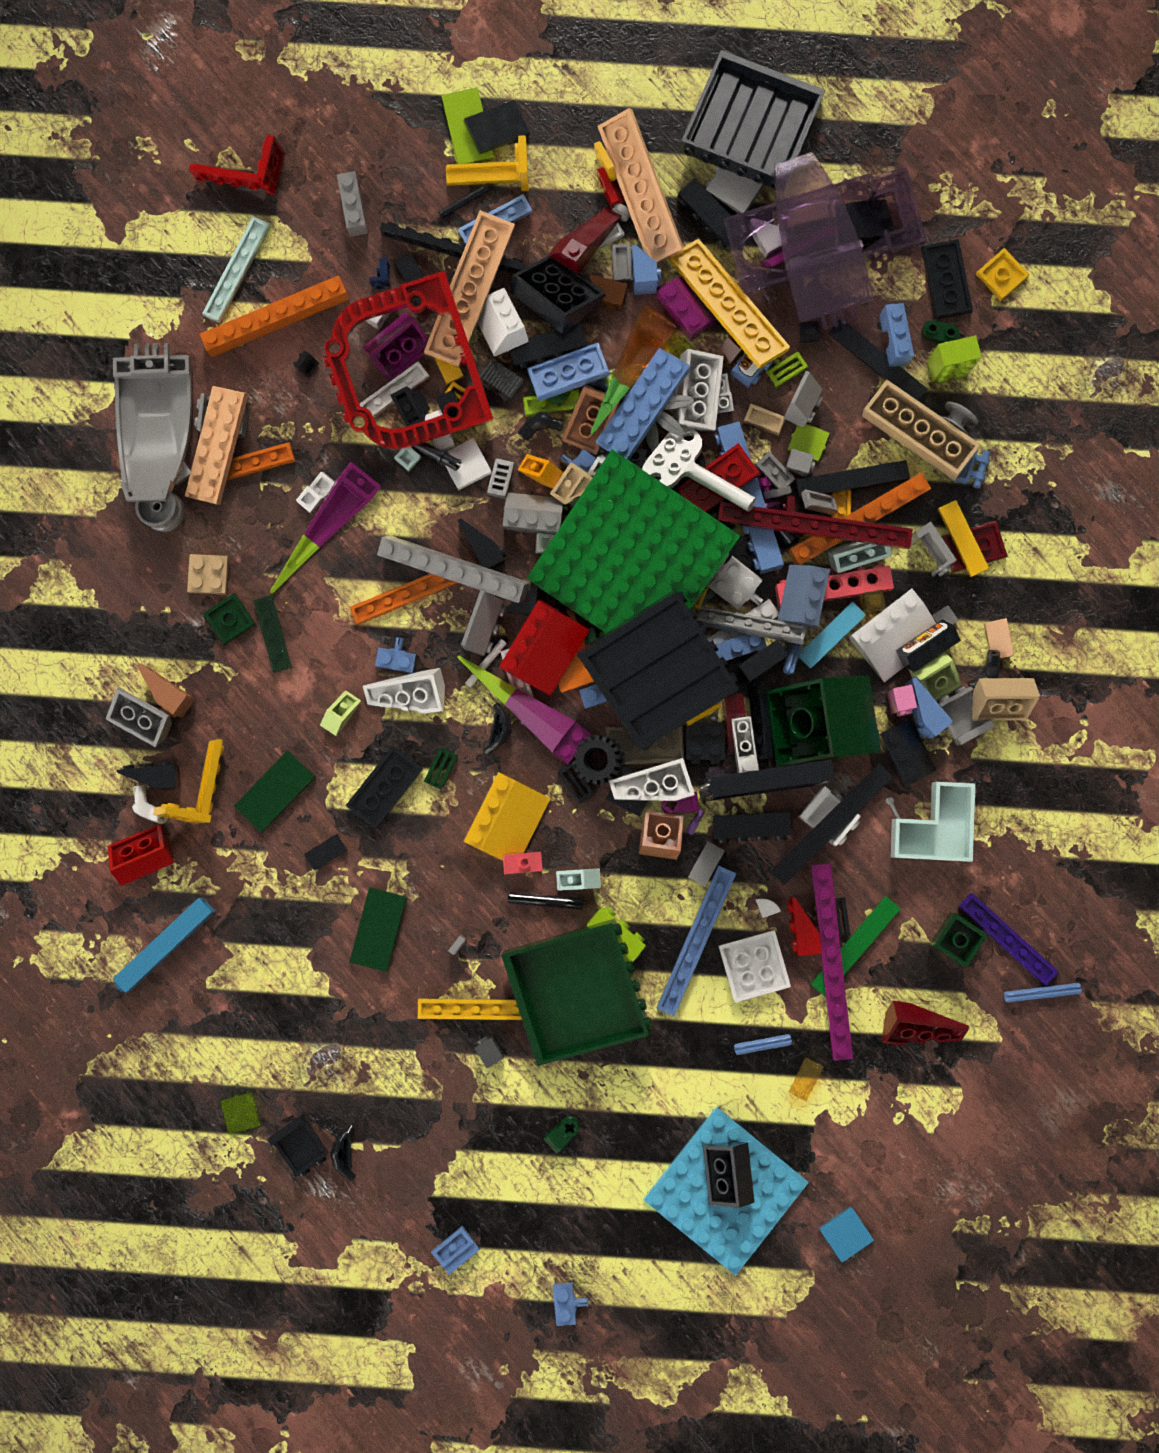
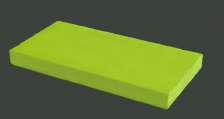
[441,87,495,164]

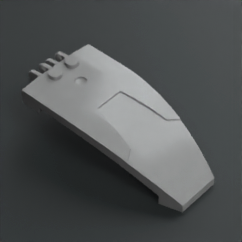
[113,343,192,502]

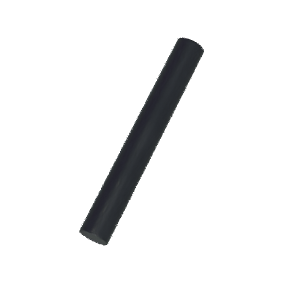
[438,184,489,219]

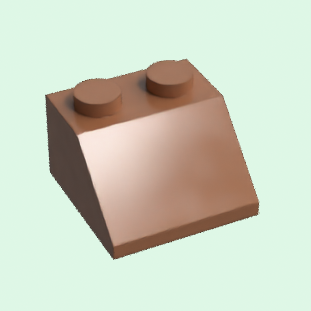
[639,810,684,860]

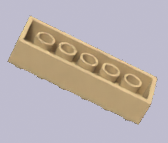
[862,379,981,481]

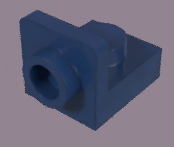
[369,258,390,289]

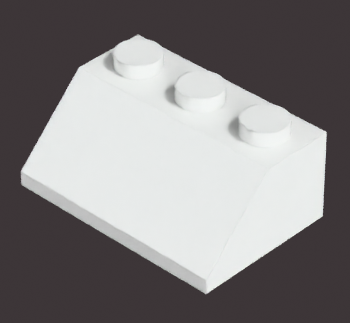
[477,288,529,357]

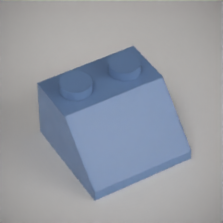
[631,245,661,295]

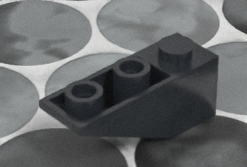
[117,761,181,790]

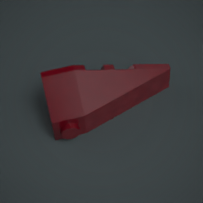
[548,207,622,274]
[882,1001,969,1046]

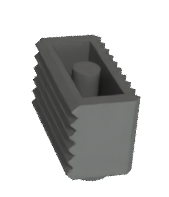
[480,359,524,402]

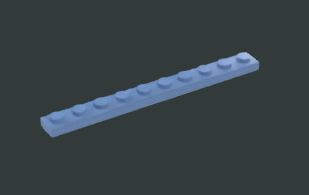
[579,634,767,709]

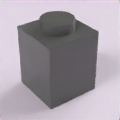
[475,1036,504,1068]

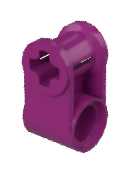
[661,792,699,814]

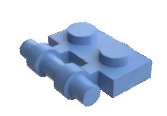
[949,450,991,488]

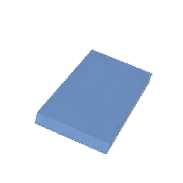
[527,343,610,401]

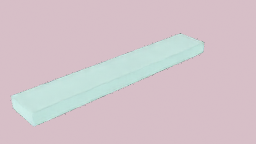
[202,216,271,324]

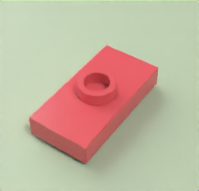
[503,852,543,874]

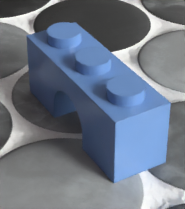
[879,303,914,367]

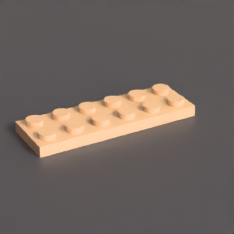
[185,386,248,505]

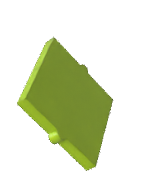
[788,424,830,462]

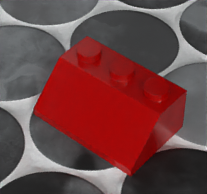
[107,824,174,886]

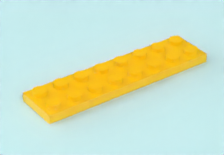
[668,238,790,369]

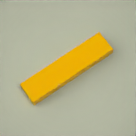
[938,500,989,577]

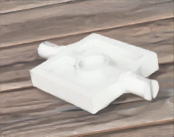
[709,556,763,610]

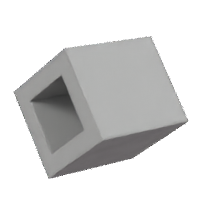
[785,449,815,477]

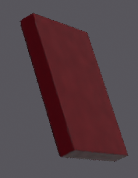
[942,521,1008,573]

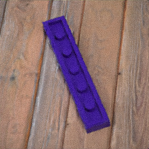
[958,893,1059,986]

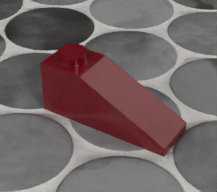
[722,693,746,754]

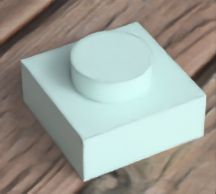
[394,447,421,472]

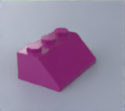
[657,277,718,341]
[362,312,428,382]

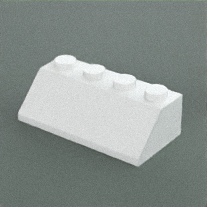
[673,349,724,431]

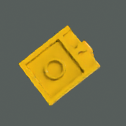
[446,136,529,191]
[153,739,224,824]

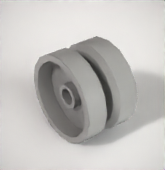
[135,492,185,532]

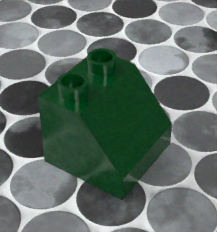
[766,676,881,767]

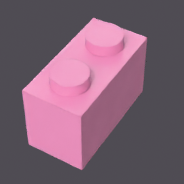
[886,685,917,717]

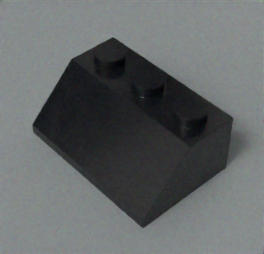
[879,718,937,787]
[703,1142,755,1208]

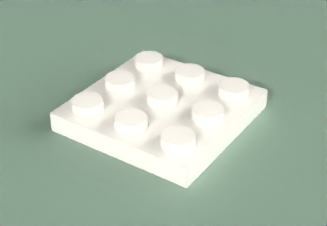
[718,930,791,1003]

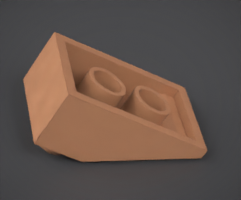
[562,385,619,455]
[137,663,195,718]

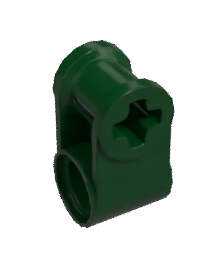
[543,1116,579,1153]

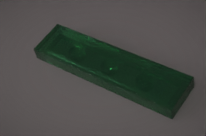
[253,595,292,673]

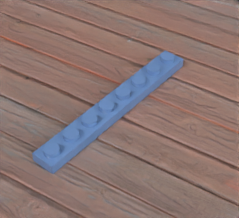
[656,866,736,1016]

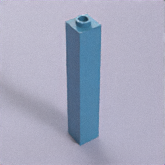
[113,897,216,993]

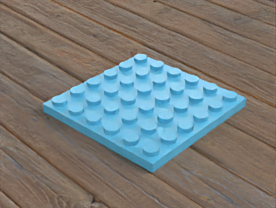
[643,1106,809,1276]

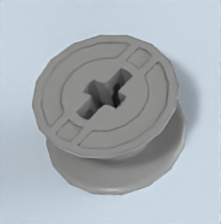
[940,402,978,435]

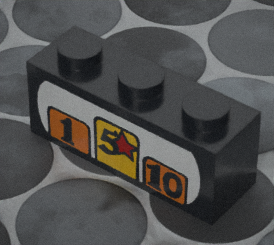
[896,619,961,672]

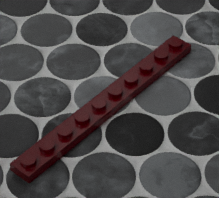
[718,502,913,549]

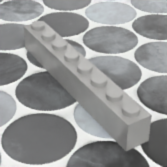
[377,535,530,603]

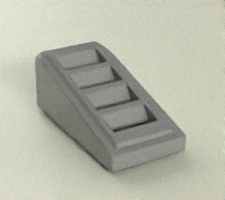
[487,458,514,499]

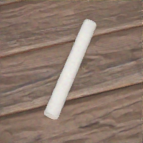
[465,639,507,688]

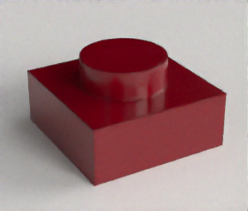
[781,496,795,512]

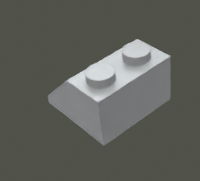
[784,371,823,428]

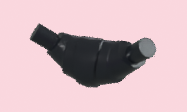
[484,703,512,755]
[330,1125,356,1181]

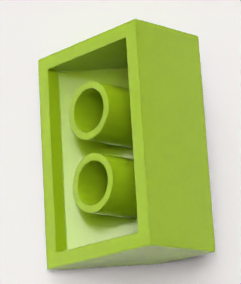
[587,906,646,962]

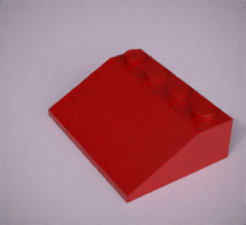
[499,600,590,696]

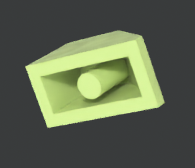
[320,690,361,736]

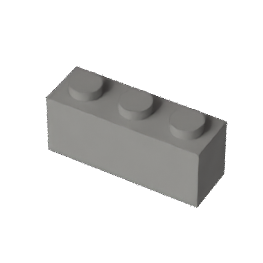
[337,171,368,237]

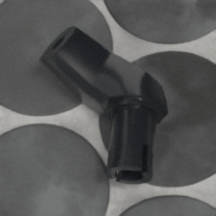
[517,412,564,441]
[967,650,1000,693]

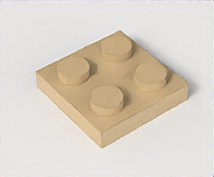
[187,554,229,595]

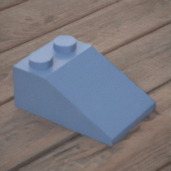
[905,677,953,739]

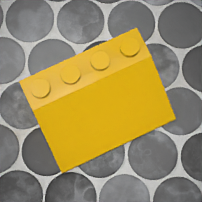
[464,772,551,861]

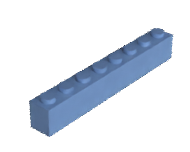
[714,422,784,575]

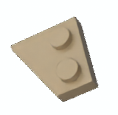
[550,462,593,505]

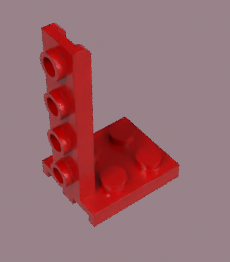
[189,135,285,195]

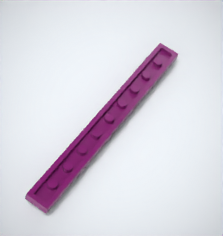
[811,863,853,1061]

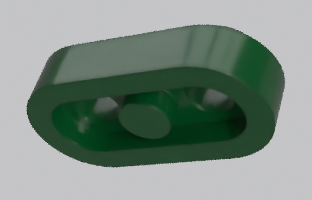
[921,320,960,343]

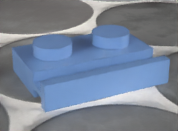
[431,1226,480,1275]

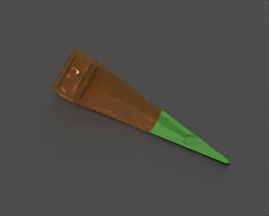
[591,305,676,434]

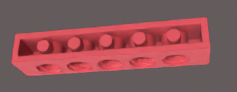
[775,564,894,609]

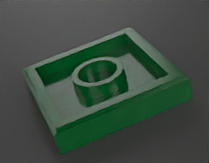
[203,593,256,646]

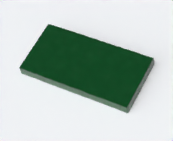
[234,750,315,833]
[349,887,407,972]

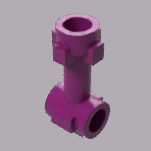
[758,477,780,510]

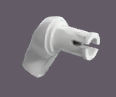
[132,785,168,824]

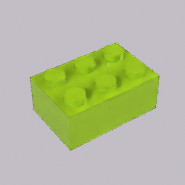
[927,335,982,384]

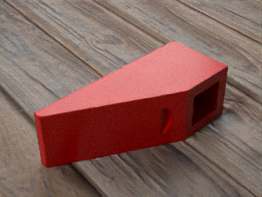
[787,897,822,956]

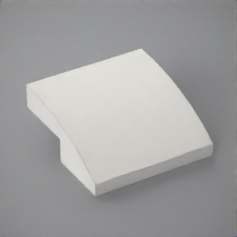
[445,438,492,490]

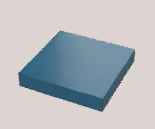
[819,1206,874,1262]

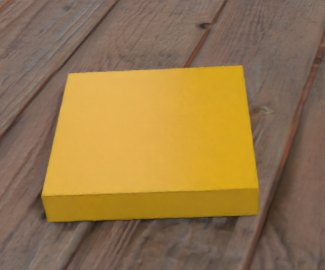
[976,248,1030,301]

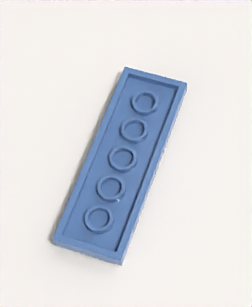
[596,348,691,460]

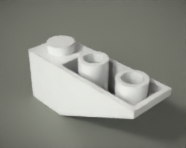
[731,716,759,773]

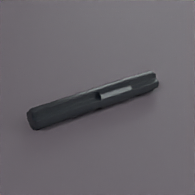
[508,892,584,910]

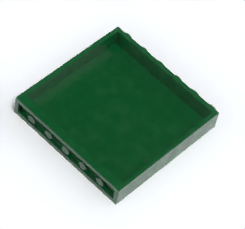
[501,919,653,1066]

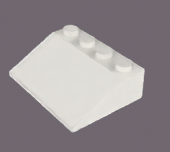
[849,589,936,683]

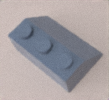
[778,565,830,629]

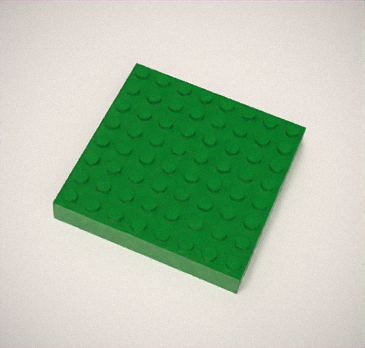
[526,449,742,633]

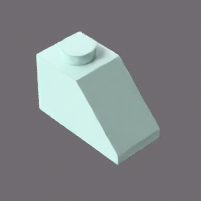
[556,868,601,891]

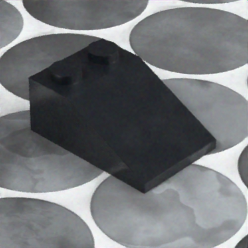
[832,199,896,245]

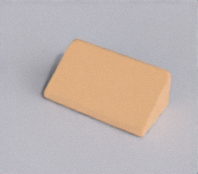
[984,618,1014,659]

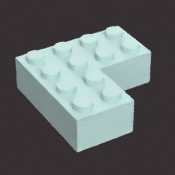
[890,782,975,862]

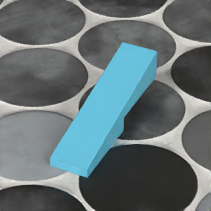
[799,602,866,669]

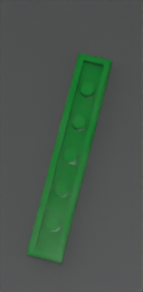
[810,896,901,996]

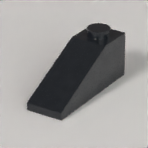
[458,518,506,570]

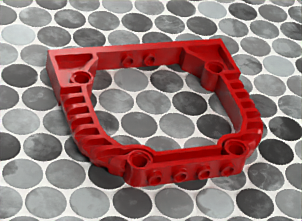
[323,271,493,449]

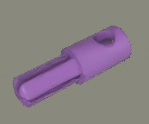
[686,809,705,835]

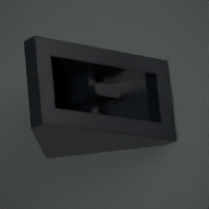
[506,585,538,616]

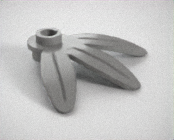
[646,395,694,452]

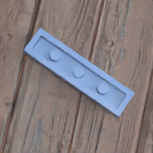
[458,194,532,244]

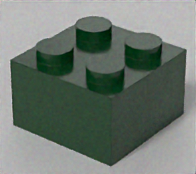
[929,912,988,968]

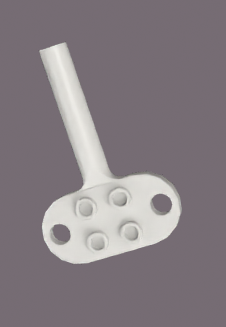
[642,427,756,512]

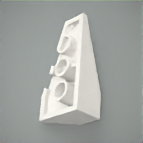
[363,668,445,714]
[609,758,695,801]

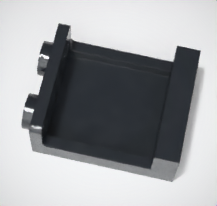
[267,1114,329,1178]

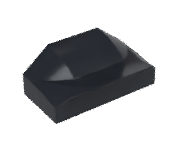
[390,386,430,427]

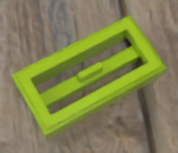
[766,352,808,388]

